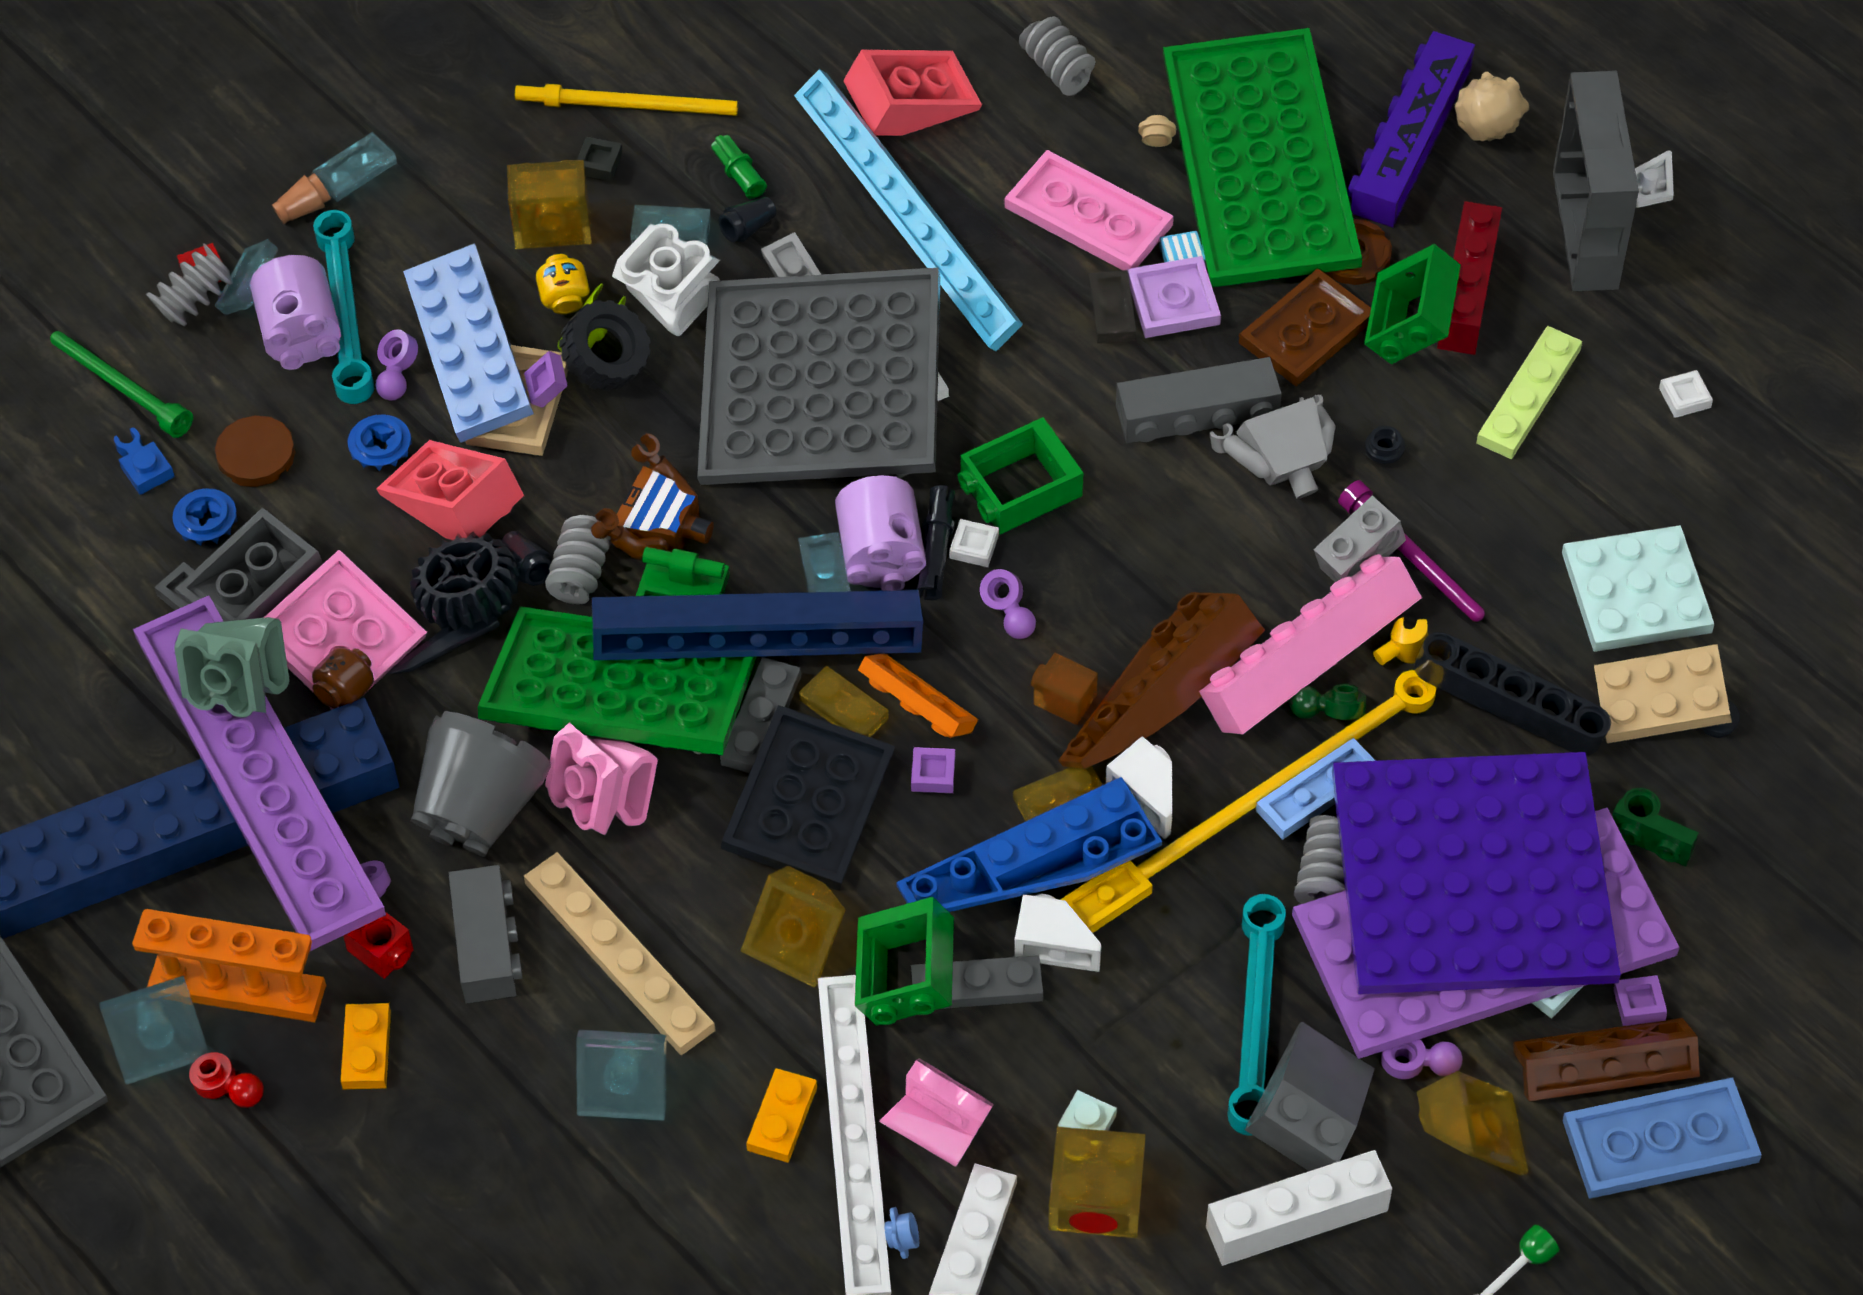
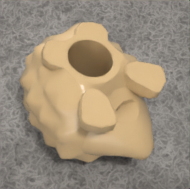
[1455,72,1529,141]

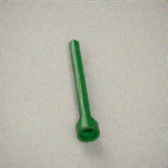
[50,331,193,438]

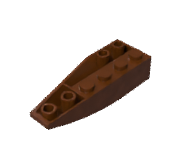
[1058,592,1265,769]

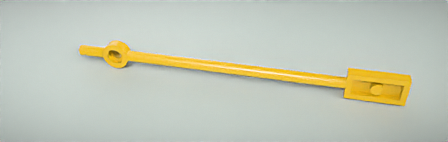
[1060,670,1436,933]

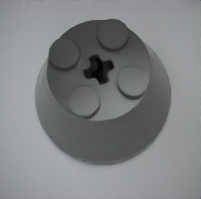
[411,711,551,857]

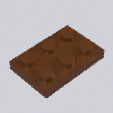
[1239,269,1371,386]

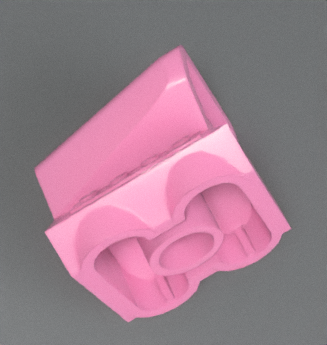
[545,723,658,835]
[879,1058,994,1167]

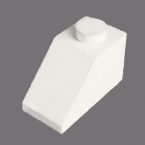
[1106,736,1172,839]
[1015,894,1101,972]

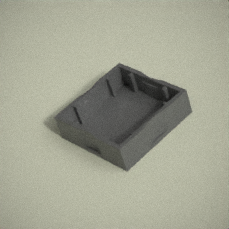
[1553,71,1639,291]

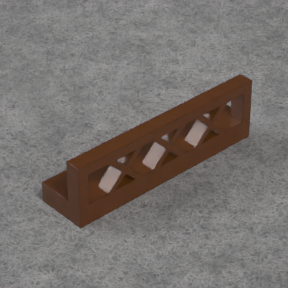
[1513,1018,1700,1101]

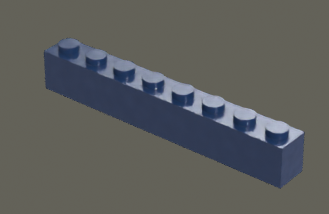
[592,590,923,660]

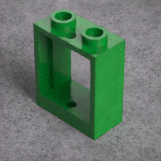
[1364,244,1461,364]
[958,417,1084,535]
[855,897,954,1026]

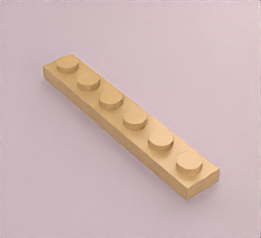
[524,852,715,1056]

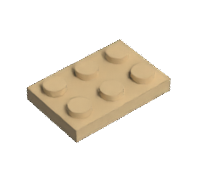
[466,345,568,456]
[1594,644,1731,743]

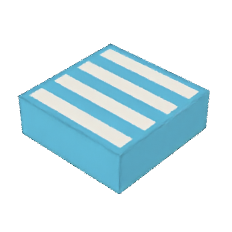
[1159,231,1205,263]

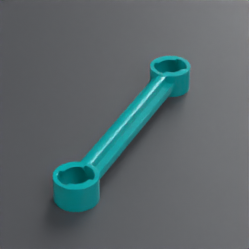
[313,210,374,404]
[1228,894,1286,1136]

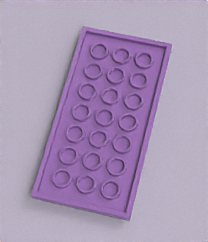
[1292,808,1680,1059]

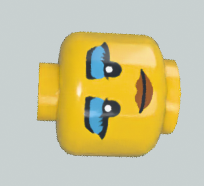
[536,254,590,314]

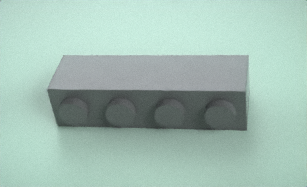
[1116,357,1282,443]

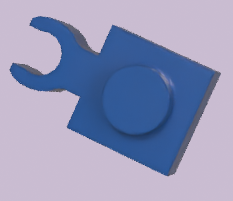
[114,428,175,495]

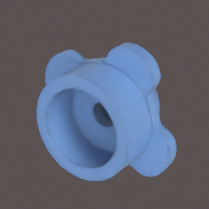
[884,1207,919,1259]

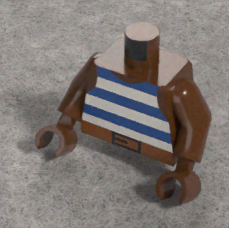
[591,434,714,560]

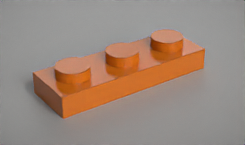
[858,653,979,738]

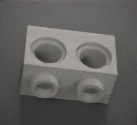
[1313,495,1406,582]

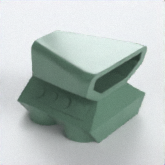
[174,617,289,717]

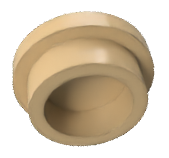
[1138,115,1176,147]

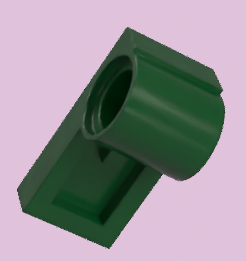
[1612,788,1699,867]

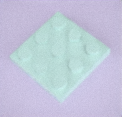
[1562,525,1714,652]

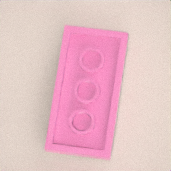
[1005,150,1173,272]

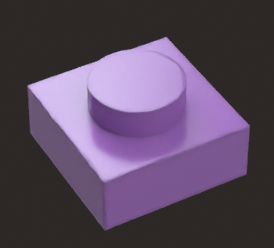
[524,351,567,408]
[911,747,955,793]
[1614,975,1667,1026]

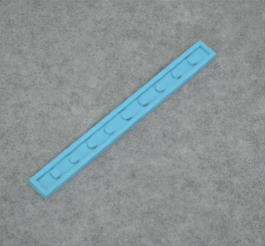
[794,69,1023,351]

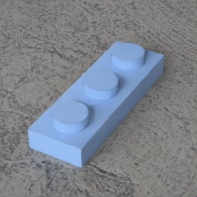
[1256,738,1375,840]

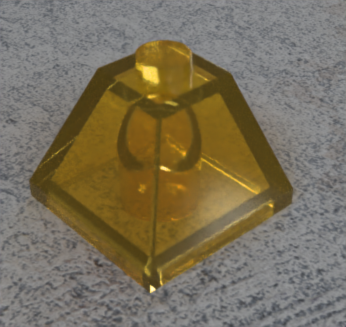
[741,866,846,987]
[1417,1071,1528,1176]

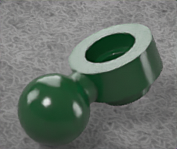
[1289,684,1366,720]

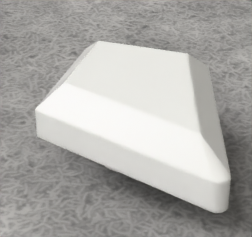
[1635,151,1674,208]

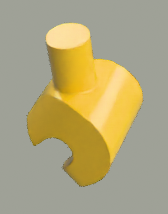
[1373,617,1428,665]

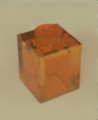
[1031,652,1098,725]

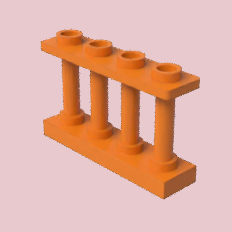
[132,909,326,1022]

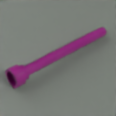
[1338,480,1485,622]

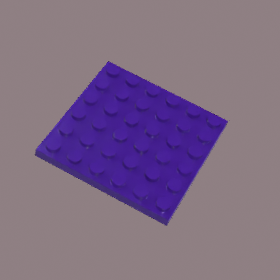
[1332,752,1621,994]

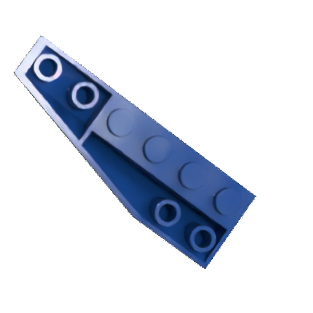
[896,777,1162,912]

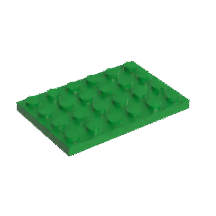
[478,607,757,755]

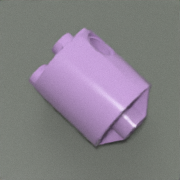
[250,255,341,370]
[835,475,926,591]

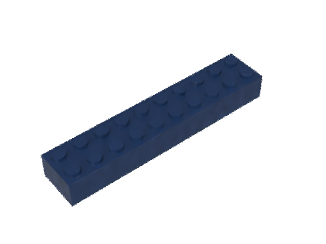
[0,698,400,939]

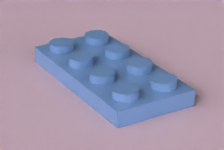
[1562,1077,1762,1199]

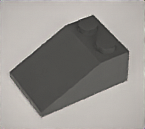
[175,507,323,621]
[1244,1022,1375,1171]

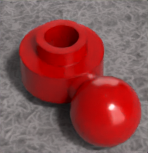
[189,1052,264,1108]

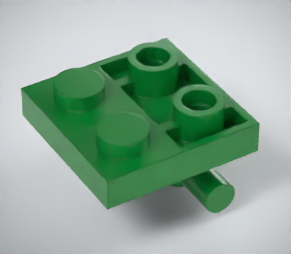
[636,547,730,596]

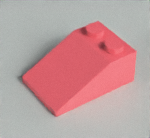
[843,50,982,136]
[376,440,524,540]

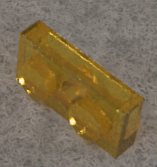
[799,665,889,737]
[1013,766,1103,821]

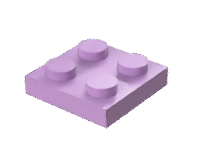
[1127,256,1221,338]

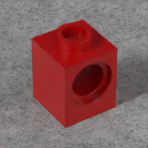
[343,912,414,979]

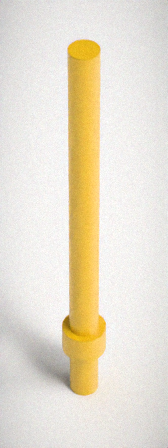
[515,84,738,116]

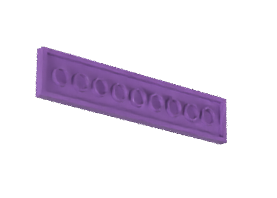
[133,595,386,952]

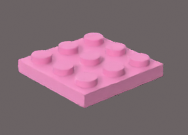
[264,550,427,710]

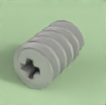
[1019,16,1096,96]
[146,243,233,326]
[545,515,611,604]
[1294,815,1345,904]

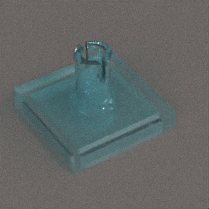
[99,976,209,1085]
[576,1030,666,1120]

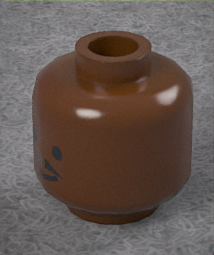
[312,647,374,709]

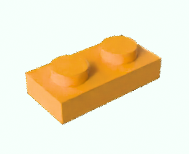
[341,1003,391,1089]
[746,1068,817,1163]

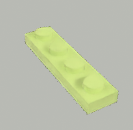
[1476,326,1582,459]

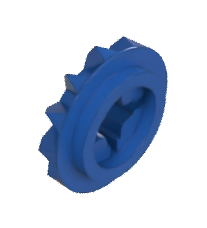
[348,415,412,471]
[172,489,237,546]

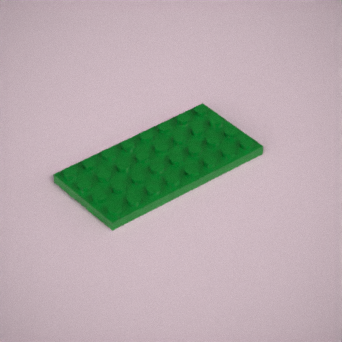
[1163,28,1362,287]

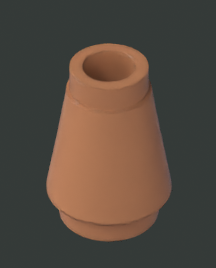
[272,173,331,224]

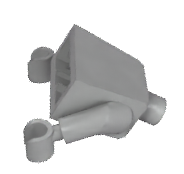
[1210,395,1336,499]

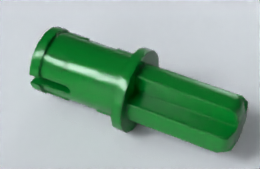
[711,135,767,199]

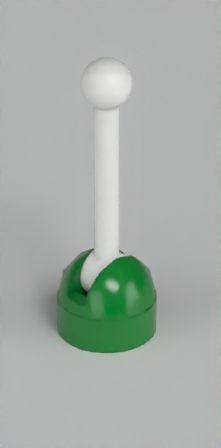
[1475,1224,1559,1295]

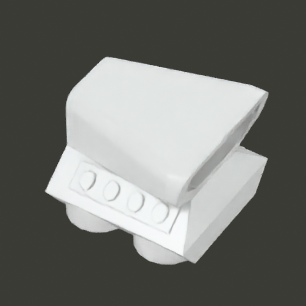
[612,224,720,336]

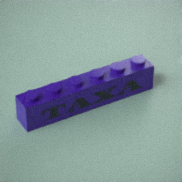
[1347,31,1475,227]

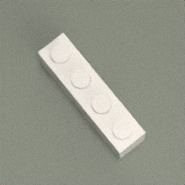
[1206,1150,1392,1266]

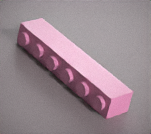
[1199,554,1422,734]

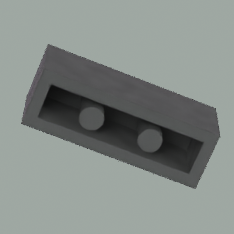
[449,865,523,1004]

